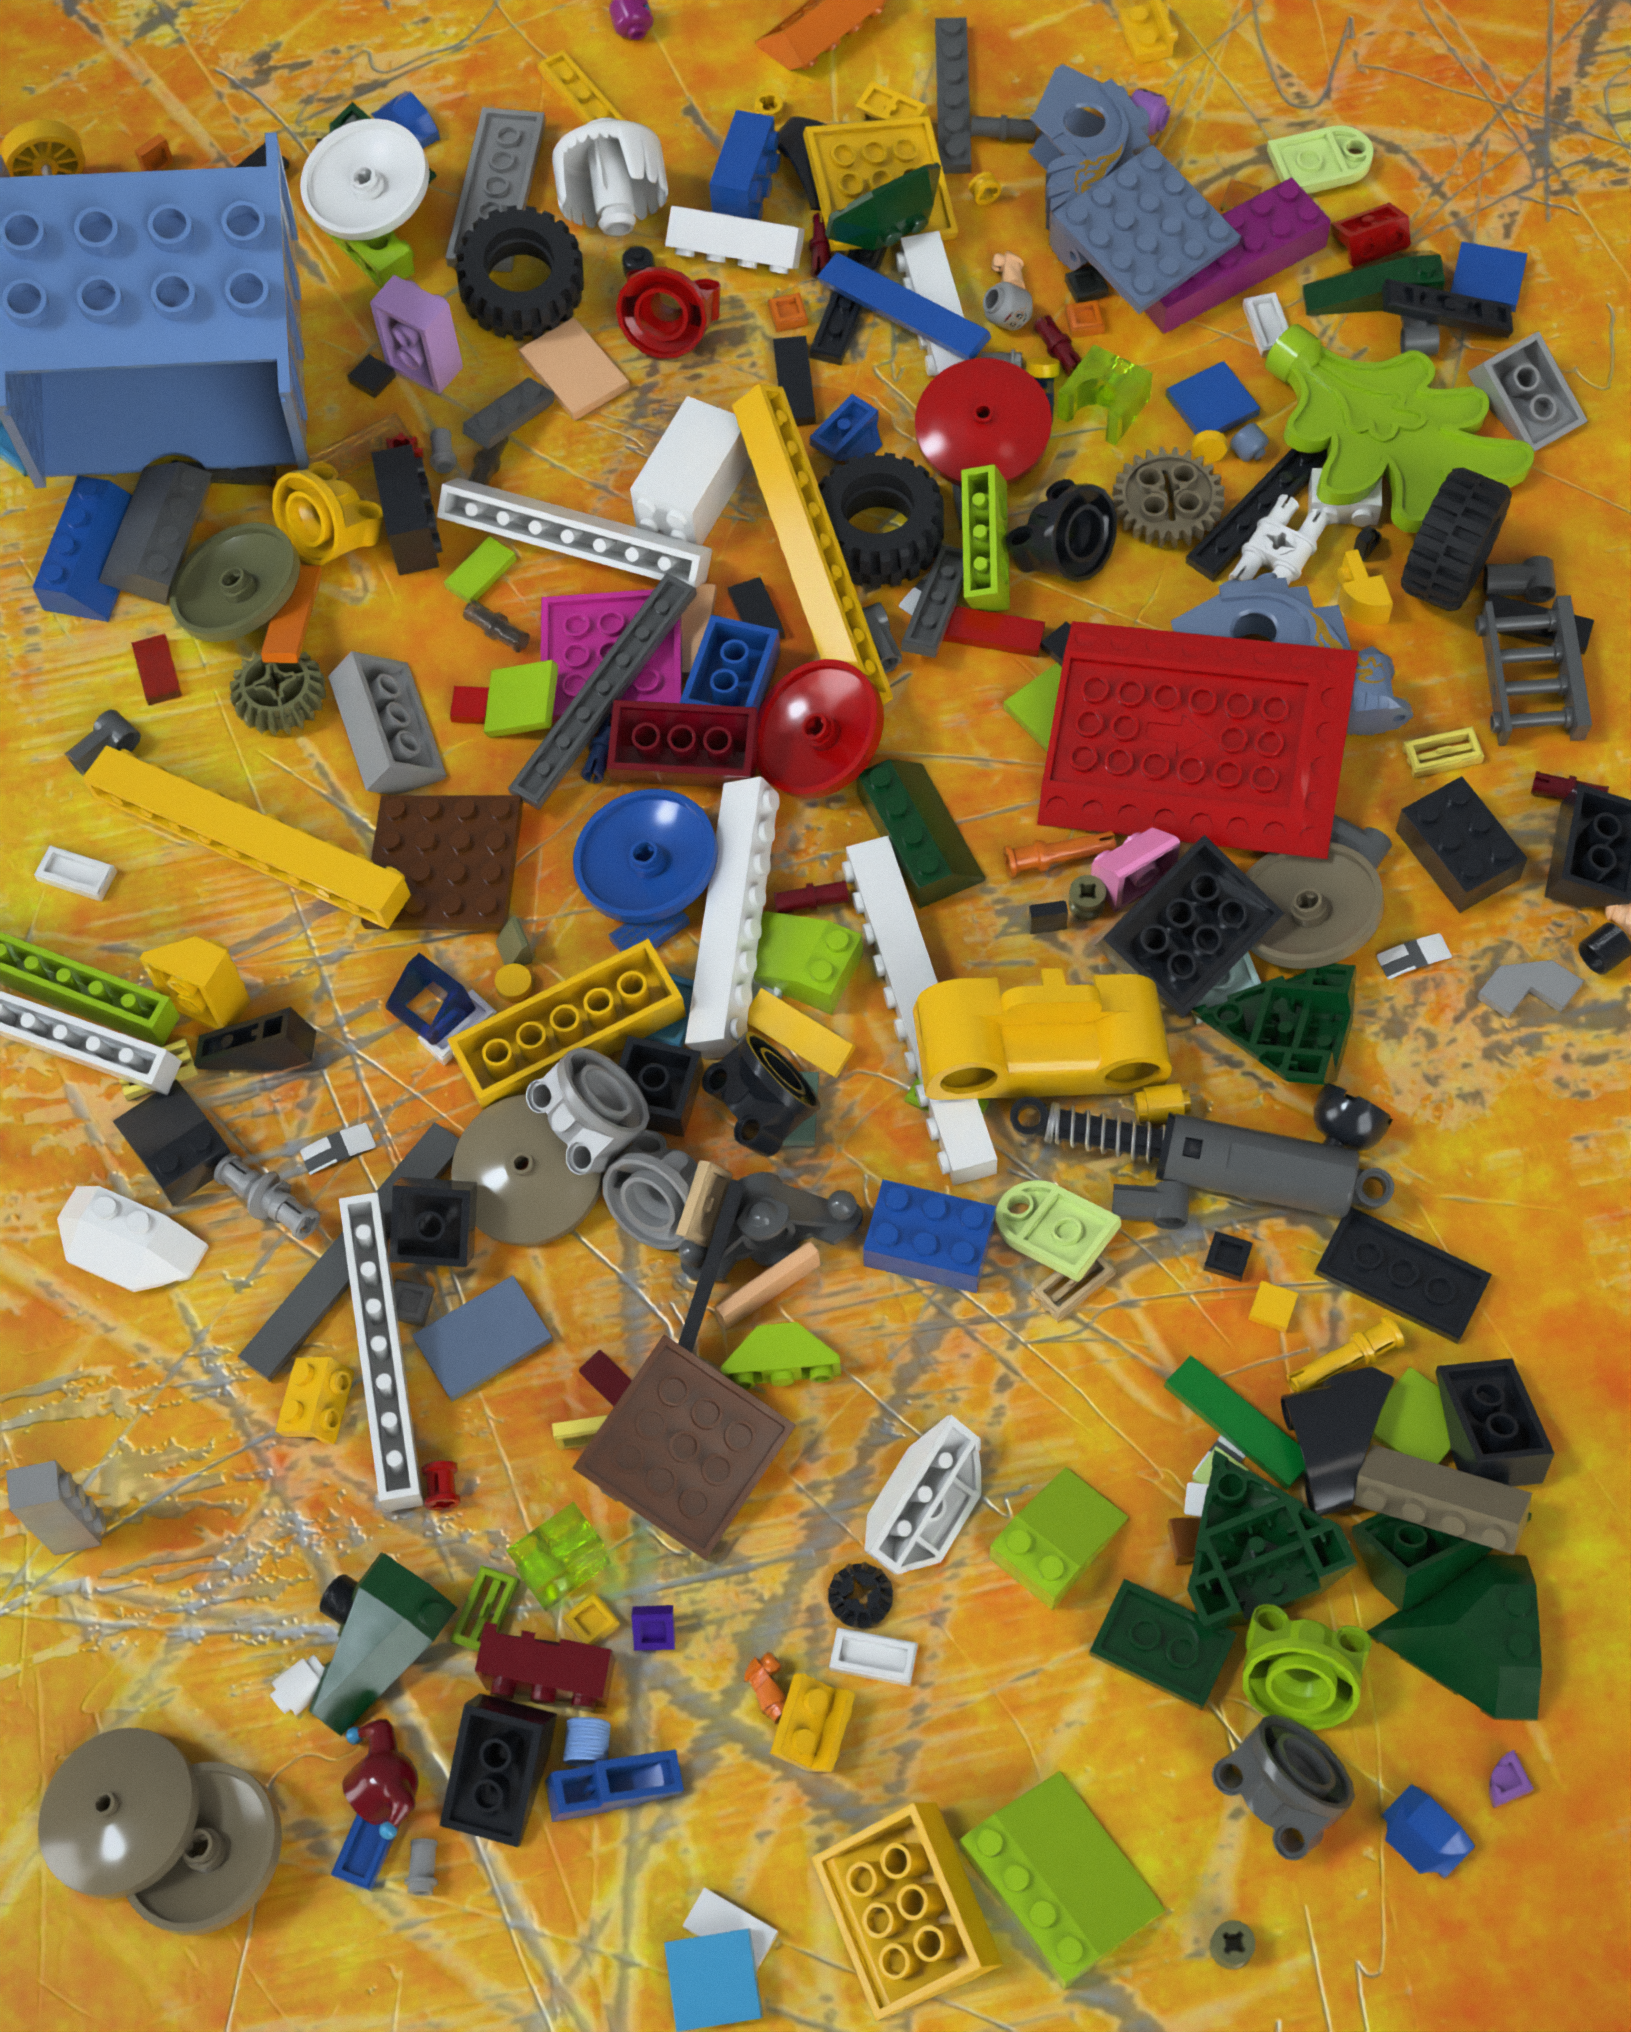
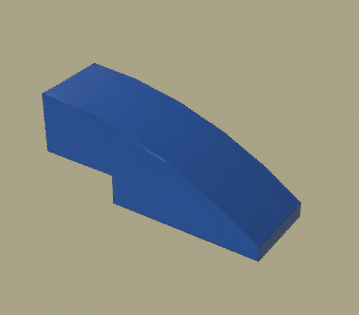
[545,1749,684,1822]

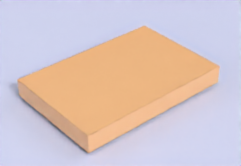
[519,317,630,421]

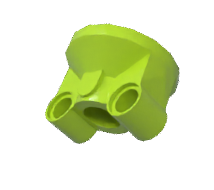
[1243,1604,1372,1730]

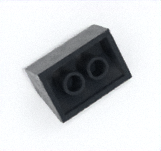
[1544,783,1631,908]

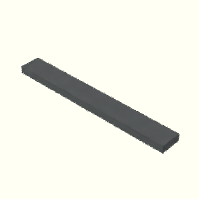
[508,573,697,810]
[238,1122,459,1382]

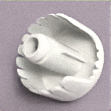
[552,118,668,236]

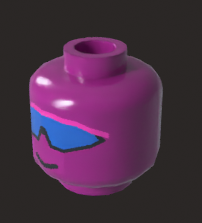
[609,0,654,40]

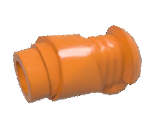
[744,1652,787,1724]

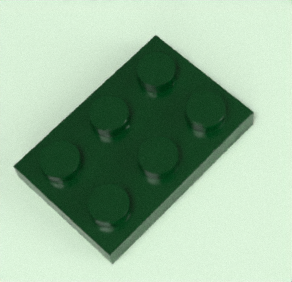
[1089,1579,1237,1710]

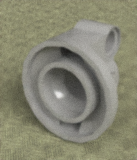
[526,1047,649,1175]
[603,1130,698,1250]

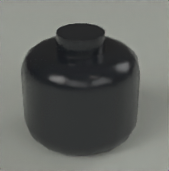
[621,246,655,278]

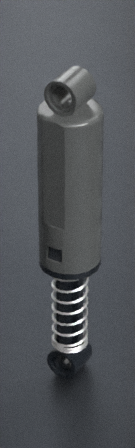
[1010,1097,1394,1218]

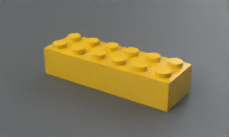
[447,938,686,1111]

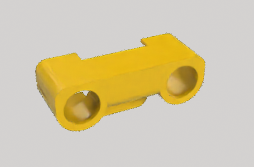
[912,968,1172,1100]

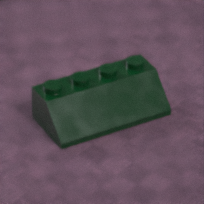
[857,759,985,909]

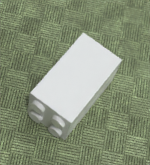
[630,396,752,546]

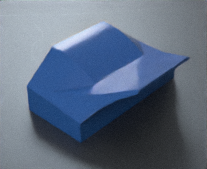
[371,91,440,149]
[809,394,882,462]
[1381,1784,1475,1879]

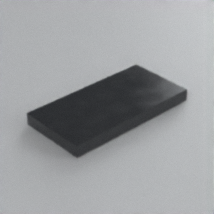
[1314,1206,1492,1344]

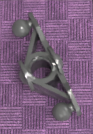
[679,1172,863,1281]

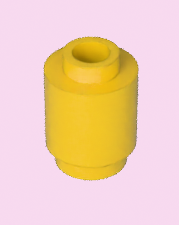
[1133,1083,1191,1125]

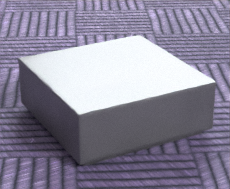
[394,1279,435,1327]

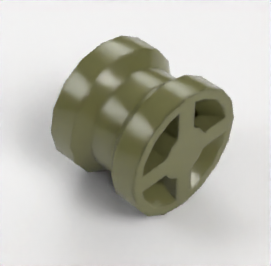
[1068,875,1106,921]
[1209,1920,1256,1970]

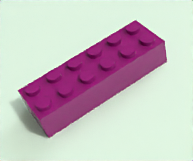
[1144,177,1331,334]

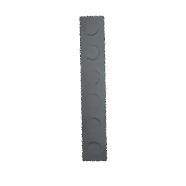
[935,17,971,174]

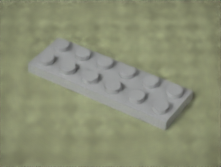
[446,107,546,272]

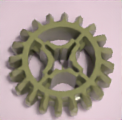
[230,651,326,737]

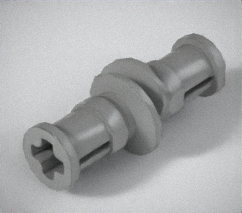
[213,1153,320,1241]

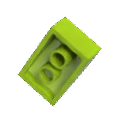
[753,911,863,1015]
[989,1467,1129,1610]

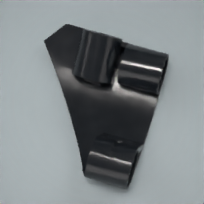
[777,116,827,211]
[1280,1366,1394,1516]

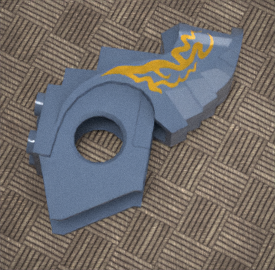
[1028,64,1150,271]
[1171,573,1414,736]

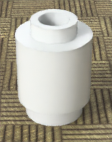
[270,1655,325,1715]

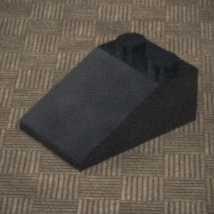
[113,1079,233,1206]
[1436,1358,1555,1487]
[439,1693,557,1847]

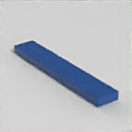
[817,252,991,360]

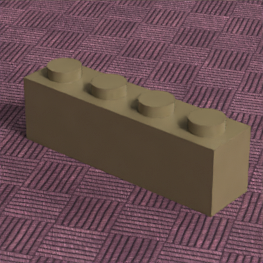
[1354,1444,1532,1555]

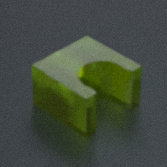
[1057,345,1153,446]
[506,1501,611,1611]

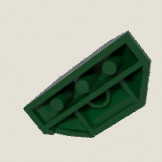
[825,163,941,251]

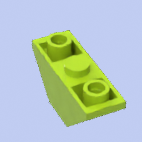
[721,1322,841,1390]

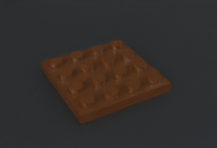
[361,795,524,930]
[572,1334,796,1560]

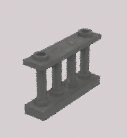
[1475,595,1592,746]

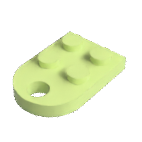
[1267,126,1373,194]
[996,1180,1122,1283]

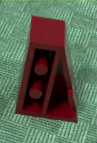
[475,1622,616,1712]

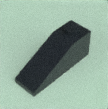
[194,1007,316,1070]

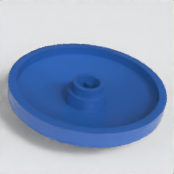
[573,789,718,923]

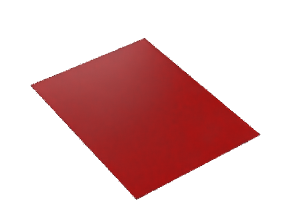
[1037,621,1359,859]

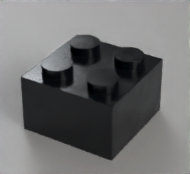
[618,1036,704,1137]
[389,1177,477,1267]

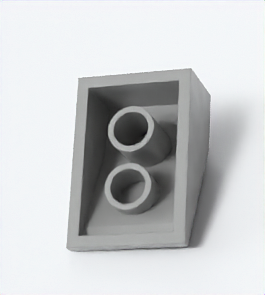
[1467,331,1588,452]

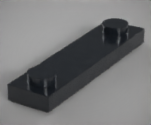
[1382,278,1513,339]

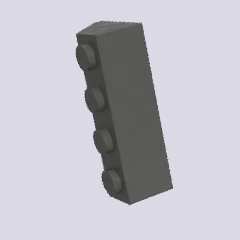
[99,462,212,605]

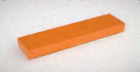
[261,565,322,663]

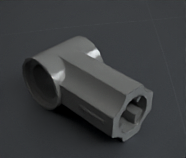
[1400,315,1440,356]
[1483,556,1556,603]
[862,602,902,673]
[65,709,141,776]
[1330,814,1392,869]
[1112,1181,1189,1230]

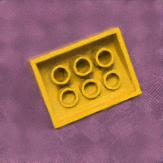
[812,1802,1003,2021]

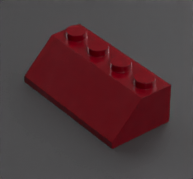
[607,700,758,788]

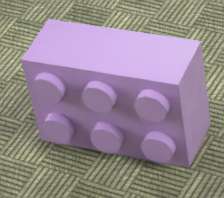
[370,275,463,394]

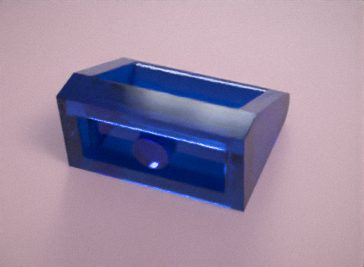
[385,953,476,1045]

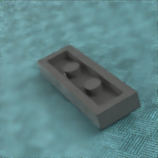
[463,377,555,450]

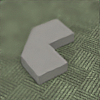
[1477,960,1584,1019]

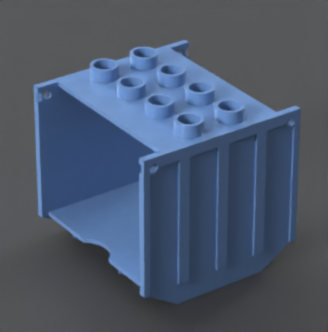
[0,133,310,488]

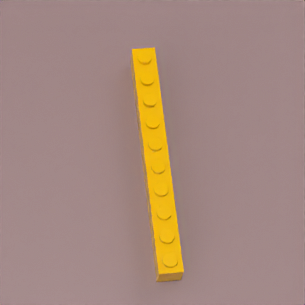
[732,384,894,706]
[82,745,411,929]

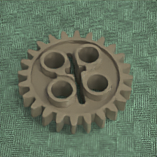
[1112,447,1225,548]

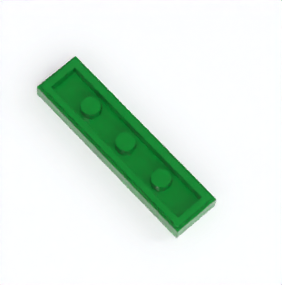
[1164,1355,1304,1490]

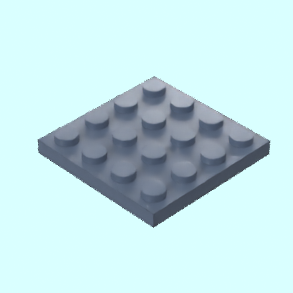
[1051,144,1241,314]

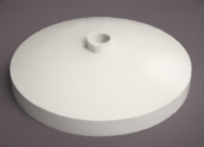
[300,119,429,240]

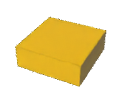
[1248,1280,1299,1333]
[562,1591,620,1646]

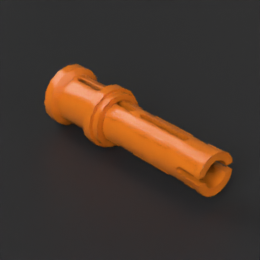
[1003,831,1116,878]

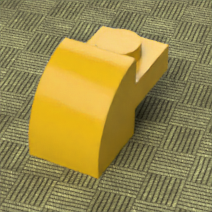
[1337,549,1393,625]

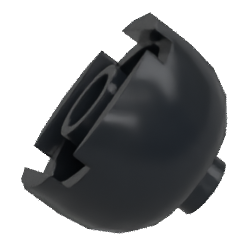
[1313,1083,1393,1152]

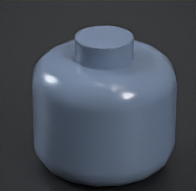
[1230,423,1269,462]

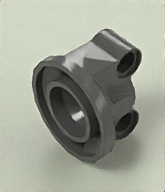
[1212,1715,1355,1861]

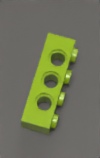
[307,211,415,289]
[961,464,1010,612]

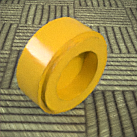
[1026,357,1060,378]
[1192,430,1227,463]
[495,963,533,1002]

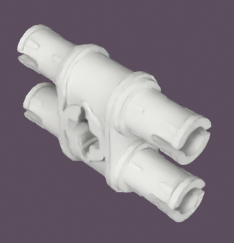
[1228,494,1330,586]

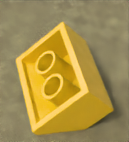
[139,936,251,1030]

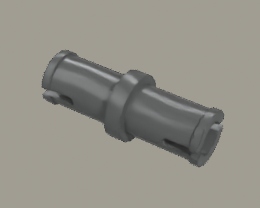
[970,114,1036,141]

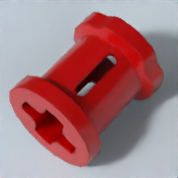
[421,1461,461,1510]

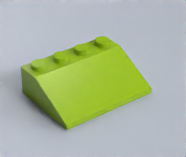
[960,1771,1165,1990]

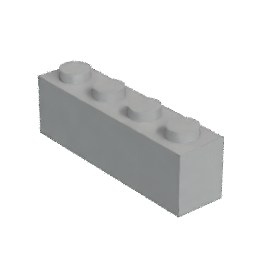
[6,1460,106,1555]

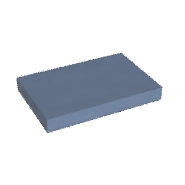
[412,1275,553,1402]

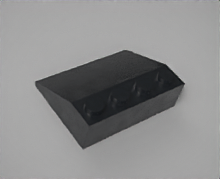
[1095,835,1285,1018]

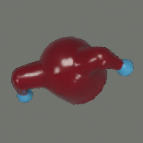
[342,1719,419,1840]

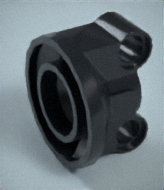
[1005,479,1117,582]
[702,1032,821,1158]

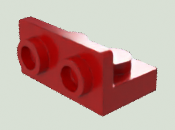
[1331,202,1411,267]

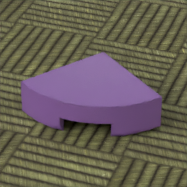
[1489,1750,1534,1808]

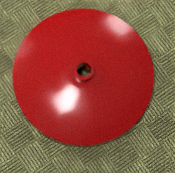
[915,358,1052,487]
[757,659,884,799]

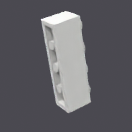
[665,206,805,274]

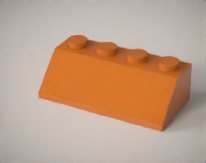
[755,0,887,71]

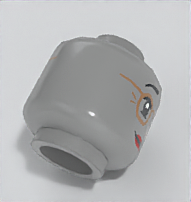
[983,281,1033,331]

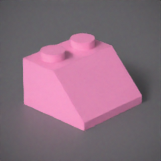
[1091,827,1180,913]

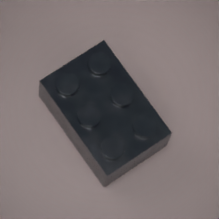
[371,444,443,575]
[1396,776,1528,913]

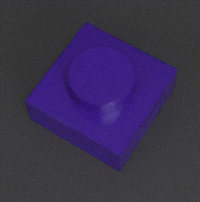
[631,1605,676,1651]

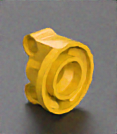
[272,462,384,565]

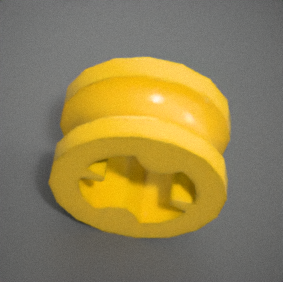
[754,91,783,122]
[969,172,1002,205]

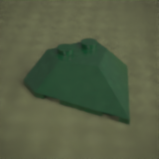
[1192,963,1356,1085]
[1187,1449,1358,1629]
[1366,1555,1542,1721]

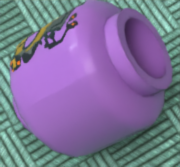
[1129,88,1171,136]

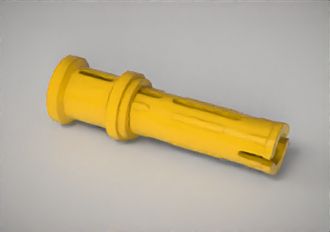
[1286,1315,1405,1393]

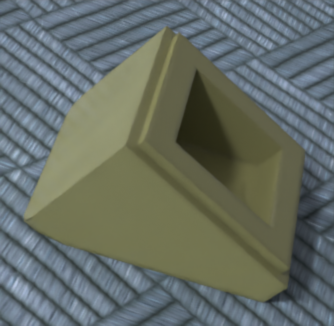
[496,916,533,966]

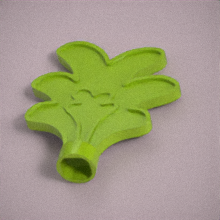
[1265,324,1534,533]

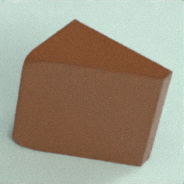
[1167,1518,1201,1565]

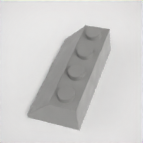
[328,651,447,795]

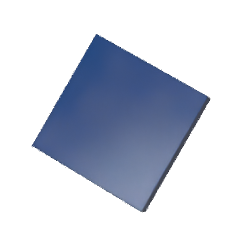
[1450,242,1528,312]
[1166,361,1260,435]

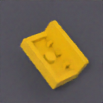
[275,1357,355,1444]

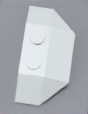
[57,1186,209,1292]
[865,1415,981,1575]

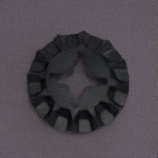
[828,1562,893,1628]

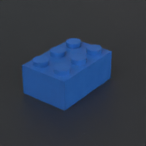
[709,110,781,221]
[679,615,781,713]
[863,1179,996,1293]

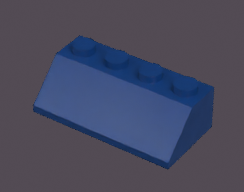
[32,475,132,622]

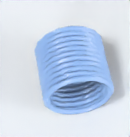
[563,1717,611,1767]

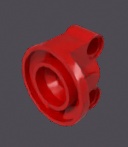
[616,267,721,359]

